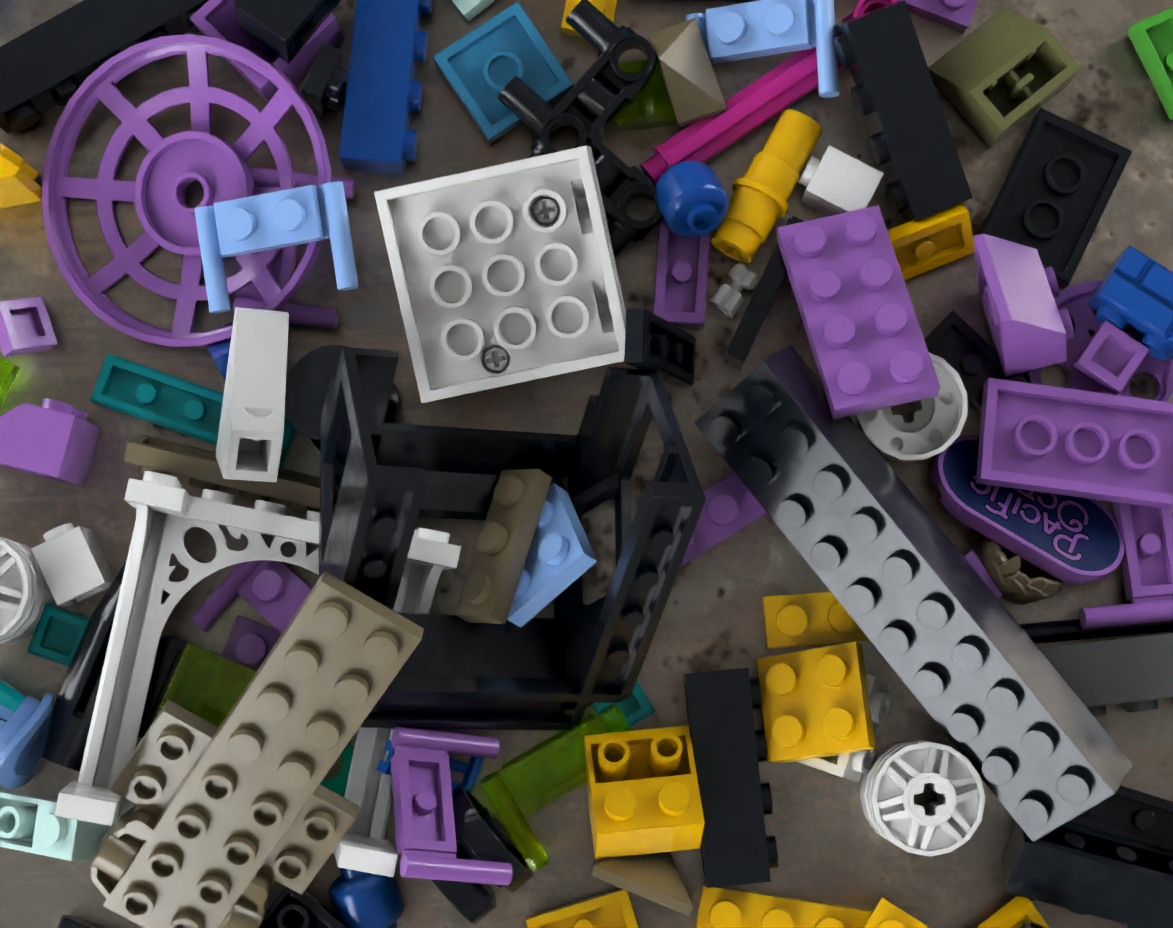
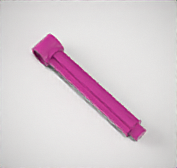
[640,0,898,186]

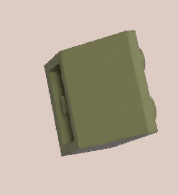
[928,7,1082,148]

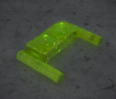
[480,703,632,871]

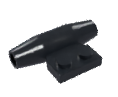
[42,562,222,772]

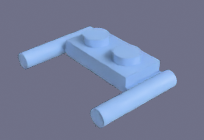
[686,0,840,98]
[194,181,359,313]

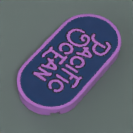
[930,435,1125,585]

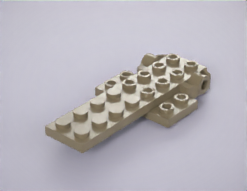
[90,571,424,928]

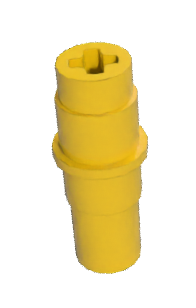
[711,109,823,263]

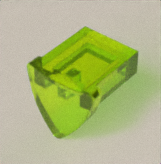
[616,60,676,130]

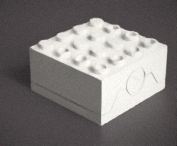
[374,146,626,403]

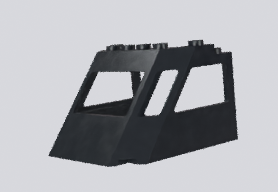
[319,347,706,731]

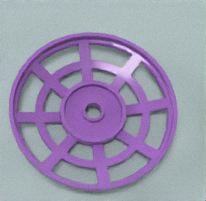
[41,34,331,347]

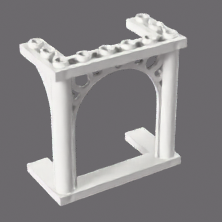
[54,471,461,877]

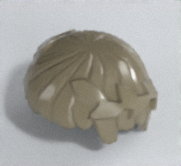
[980,537,1063,605]

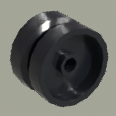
[431,784,534,924]

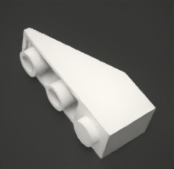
[215,307,289,482]

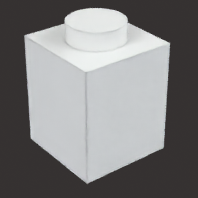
[798,145,884,216]
[31,523,114,607]

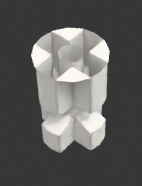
[709,263,760,318]

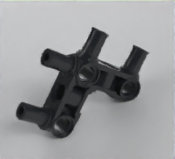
[498,0,663,259]

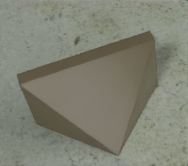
[647,18,727,128]
[590,852,693,916]

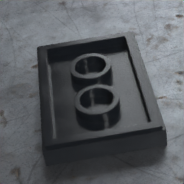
[978,108,1132,289]

